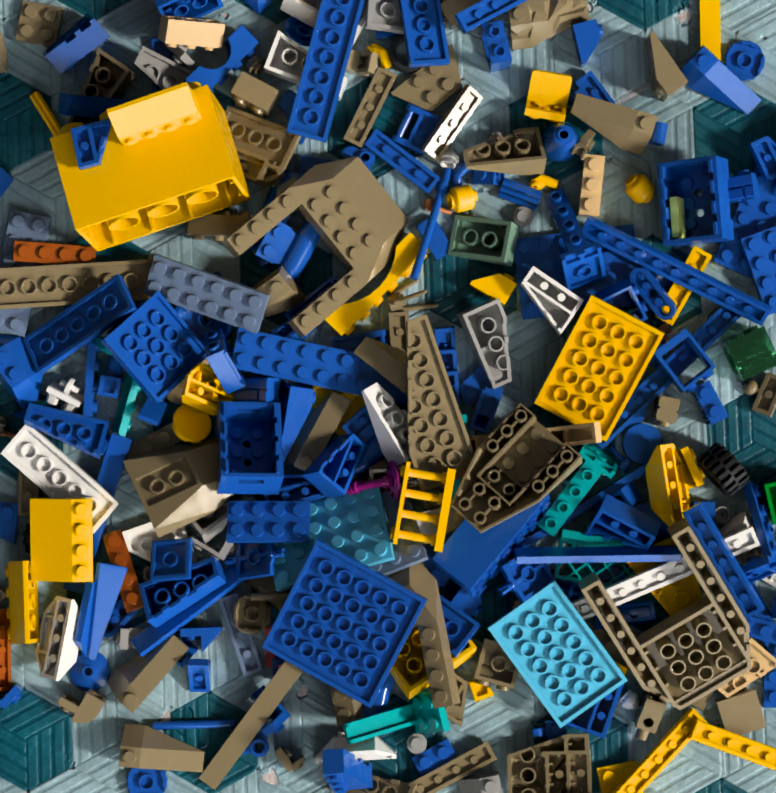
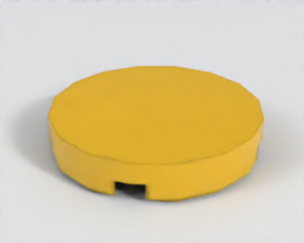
[172,404,212,443]

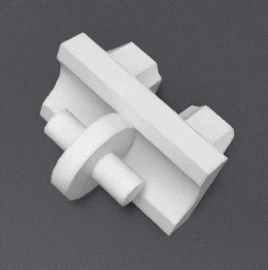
[46,378,84,413]

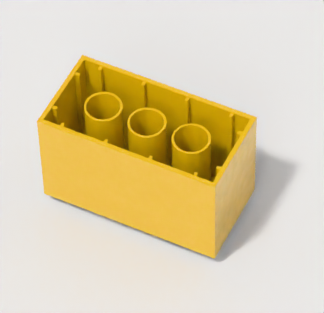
[50,82,251,251]

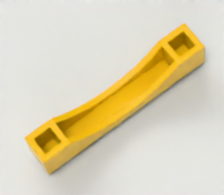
[325,232,428,336]

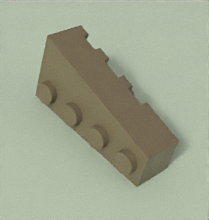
[68,48,136,125]

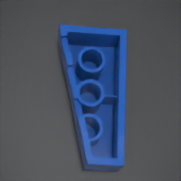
[138,557,226,628]

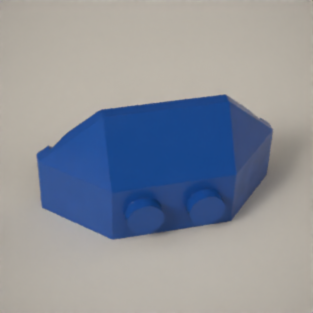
[0,334,43,410]

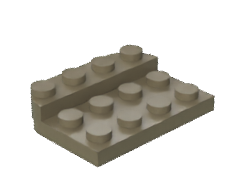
[225,106,302,187]

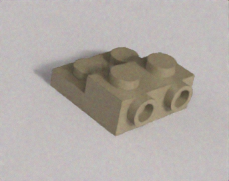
[473,638,518,692]

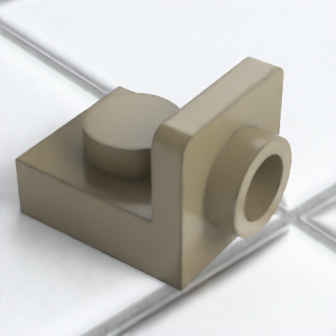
[274,746,305,772]

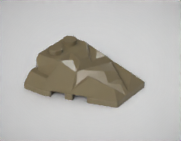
[508,0,589,51]
[507,733,592,793]

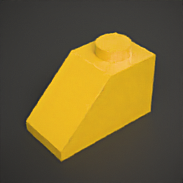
[469,273,517,306]

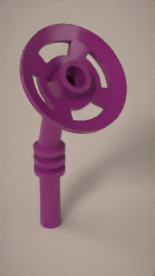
[346,460,401,502]

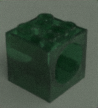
[721,325,776,382]

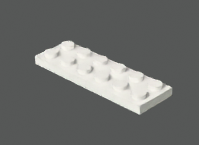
[0,424,120,534]

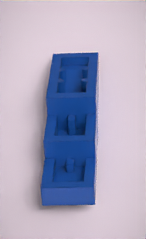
[434,326,460,410]

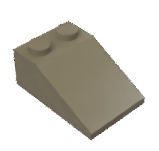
[645,32,688,102]

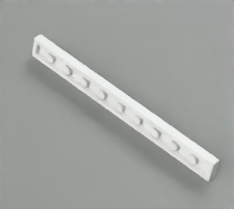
[571,525,760,620]

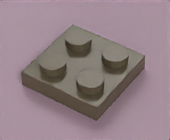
[15,0,64,47]

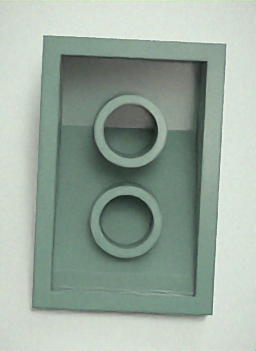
[448,215,519,266]

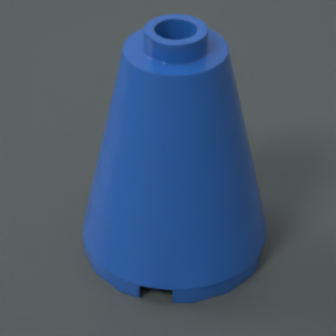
[541,122,580,162]

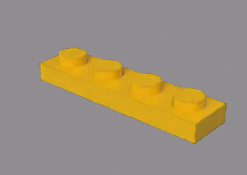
[654,246,712,327]

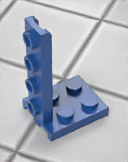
[543,188,607,291]
[739,481,776,583]

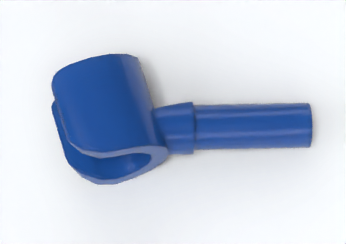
[609,446,631,473]

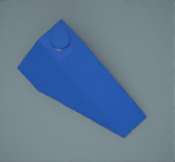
[680,44,762,115]

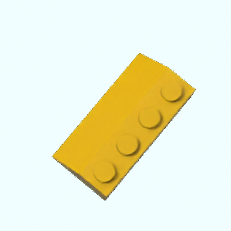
[106,82,203,146]
[5,560,40,644]

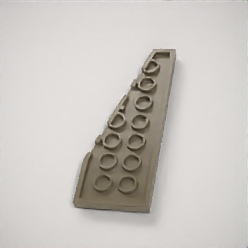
[406,314,474,492]

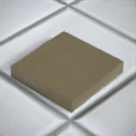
[715,688,766,735]

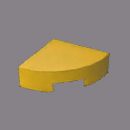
[468,681,494,702]

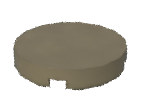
[231,594,271,635]

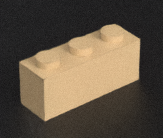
[158,15,225,51]
[577,154,605,219]

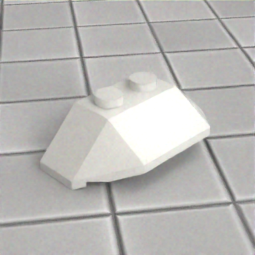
[35,596,80,681]
[314,731,396,763]

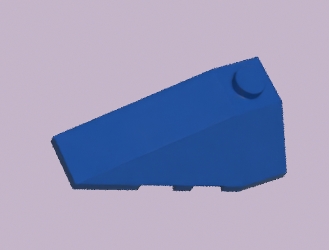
[279,380,316,463]

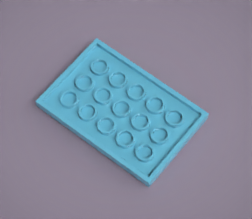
[274,487,395,592]
[488,579,628,728]

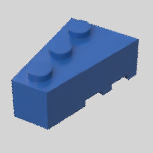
[584,494,661,550]

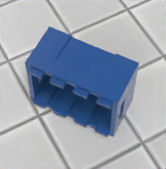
[656,155,734,247]
[215,401,284,495]

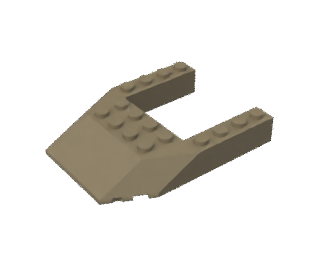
[222,156,409,338]
[577,518,751,710]
[330,562,461,727]

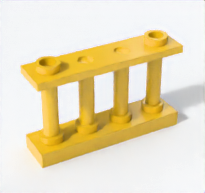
[389,461,456,552]

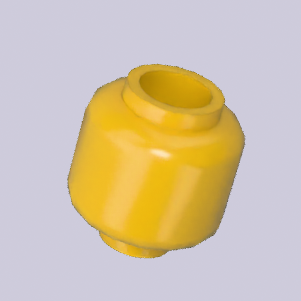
[625,174,655,204]
[446,184,478,213]

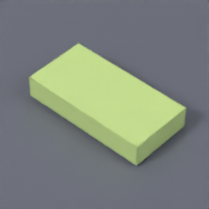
[669,196,686,239]

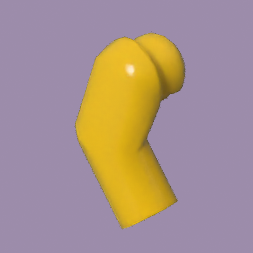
[366,43,392,69]
[529,174,559,190]

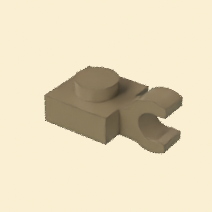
[571,129,596,160]

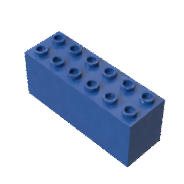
[432,494,551,597]

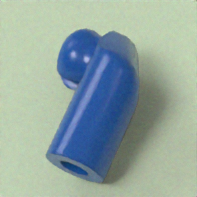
[452,161,472,187]

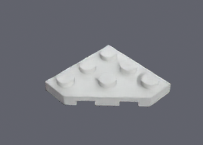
[122,522,198,564]

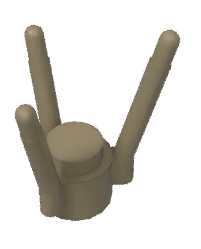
[387,278,439,312]

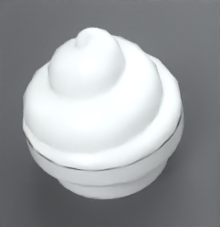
[439,148,459,169]
[619,689,640,710]

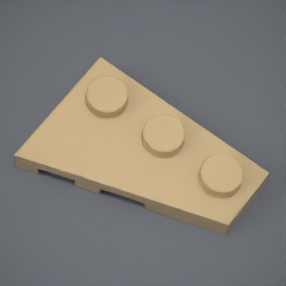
[717,637,776,698]

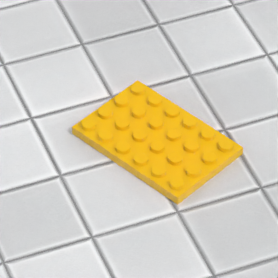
[534,295,665,442]

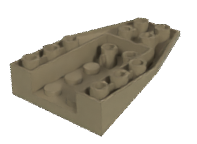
[450,403,583,533]
[123,438,251,538]

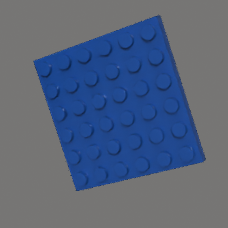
[262,539,428,708]

